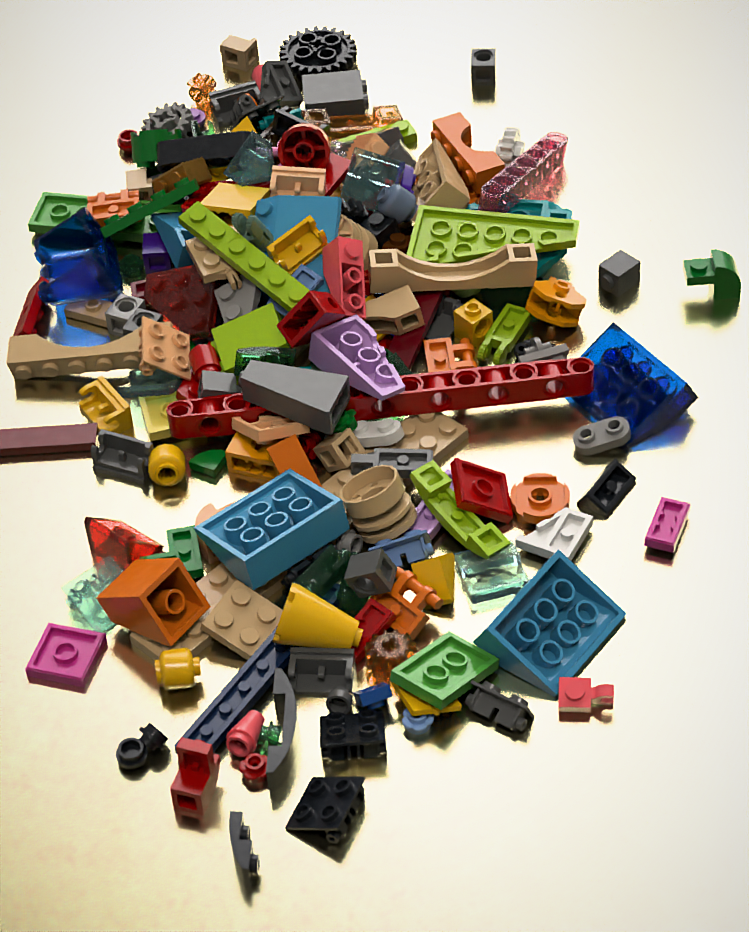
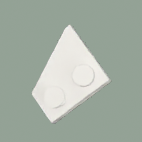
[515,507,593,560]

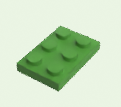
[390,631,500,710]

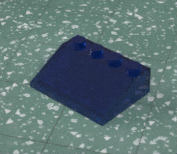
[571,322,699,448]

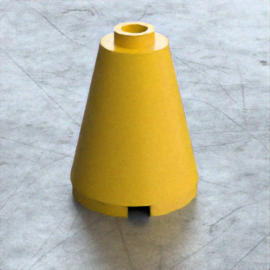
[272,583,363,649]

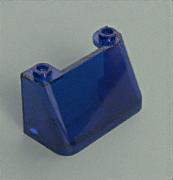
[33,207,123,306]

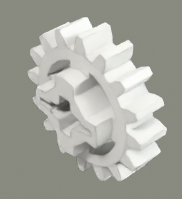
[495,127,525,184]

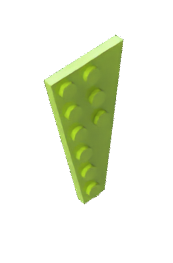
[406,205,580,264]

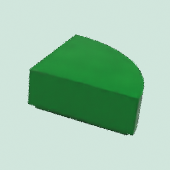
[189,450,227,477]

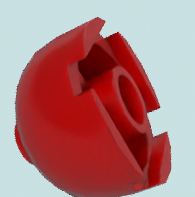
[278,122,331,169]

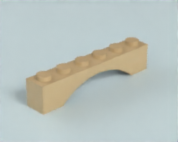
[368,243,538,293]
[283,285,425,367]
[6,321,173,380]

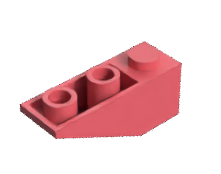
[322,236,366,320]

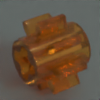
[187,72,217,104]

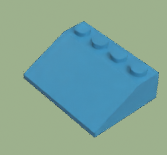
[255,195,342,307]
[194,469,350,590]
[473,549,627,697]

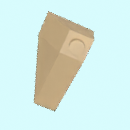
[411,138,470,222]

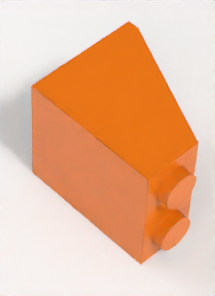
[96,558,211,646]

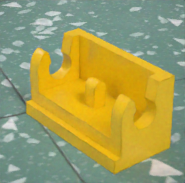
[266,215,328,275]
[78,375,134,434]

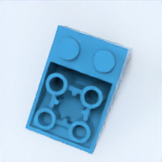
[151,212,195,270]

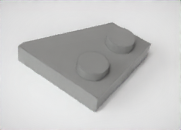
[214,274,261,323]

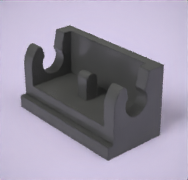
[208,80,260,128]
[91,429,154,485]
[288,647,356,696]

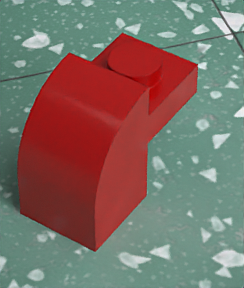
[170,737,220,816]

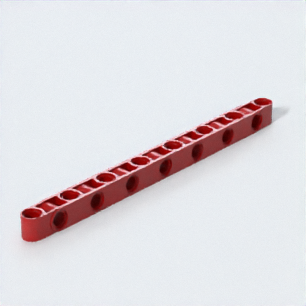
[166,357,594,439]

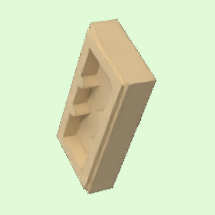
[64,293,113,328]

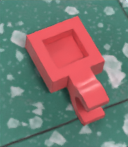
[558,677,614,713]

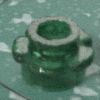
[119,254,144,278]
[258,721,282,753]

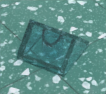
[223,130,275,187]

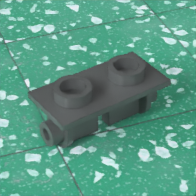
[465,680,535,732]

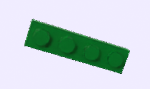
[100,177,200,238]

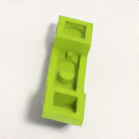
[410,460,511,559]

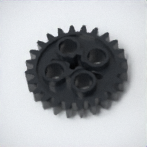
[279,26,357,80]

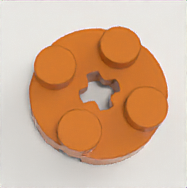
[510,473,570,524]

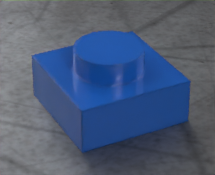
[352,682,393,709]

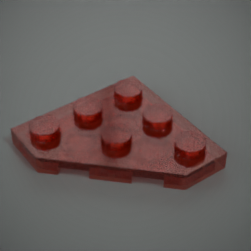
[144,265,221,341]

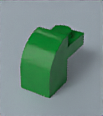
[683,249,741,300]

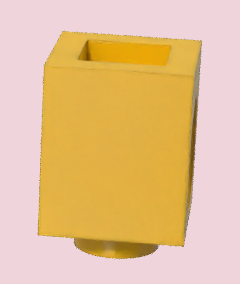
[453,298,493,348]

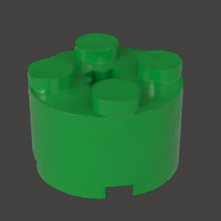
[130,129,182,169]

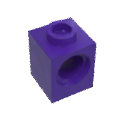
[142,232,172,274]

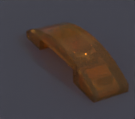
[301,105,403,138]

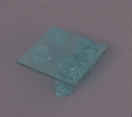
[61,555,123,633]

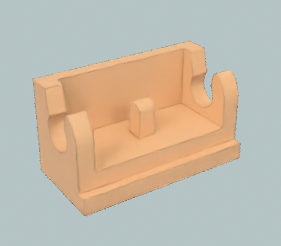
[270,165,326,197]

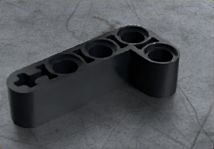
[156,131,261,174]

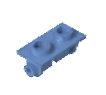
[368,530,435,567]

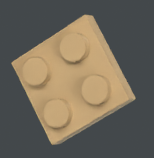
[200,579,283,660]

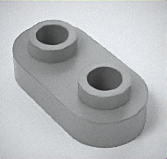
[573,416,631,455]

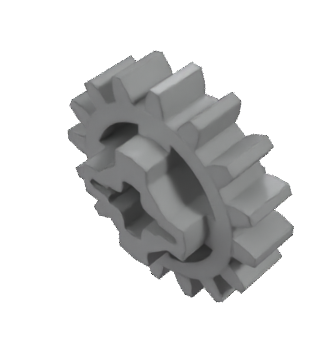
[140,102,195,138]

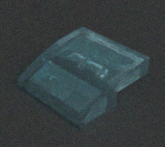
[340,147,406,212]
[117,364,191,398]
[454,540,529,605]

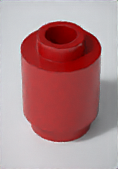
[188,344,222,382]

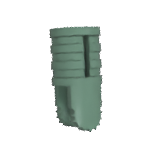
[231,213,274,252]

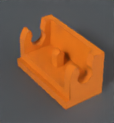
[266,434,322,487]

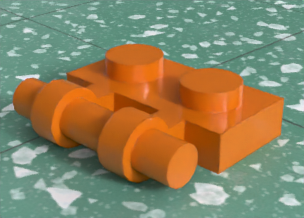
[87,189,141,228]
[423,337,478,373]
[364,566,443,643]

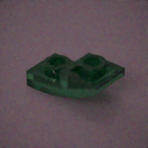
[234,347,296,376]

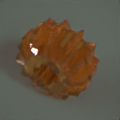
[365,628,418,682]

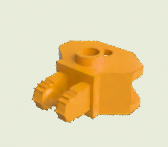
[525,276,587,327]

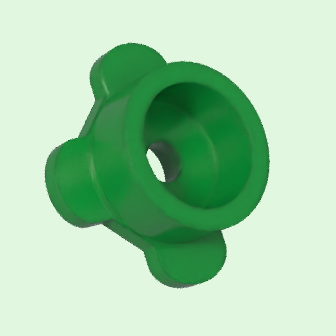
[332,409,358,434]

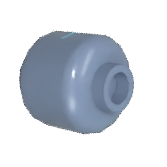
[377,184,418,224]

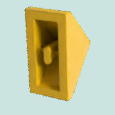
[411,552,455,610]

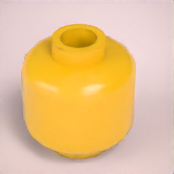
[148,444,186,487]
[154,648,202,691]

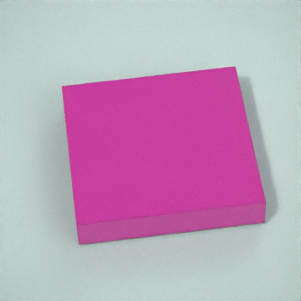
[25,622,107,688]

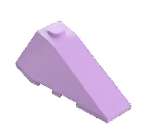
[308,314,405,401]

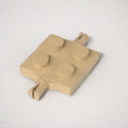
[185,226,243,290]

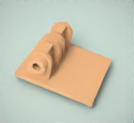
[139,316,191,381]

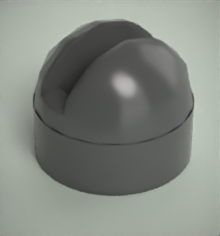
[326,686,353,714]

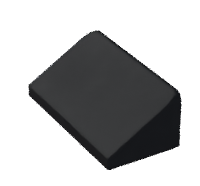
[576,458,637,517]

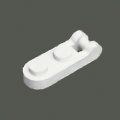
[324,418,404,448]

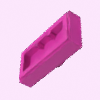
[644,496,691,553]

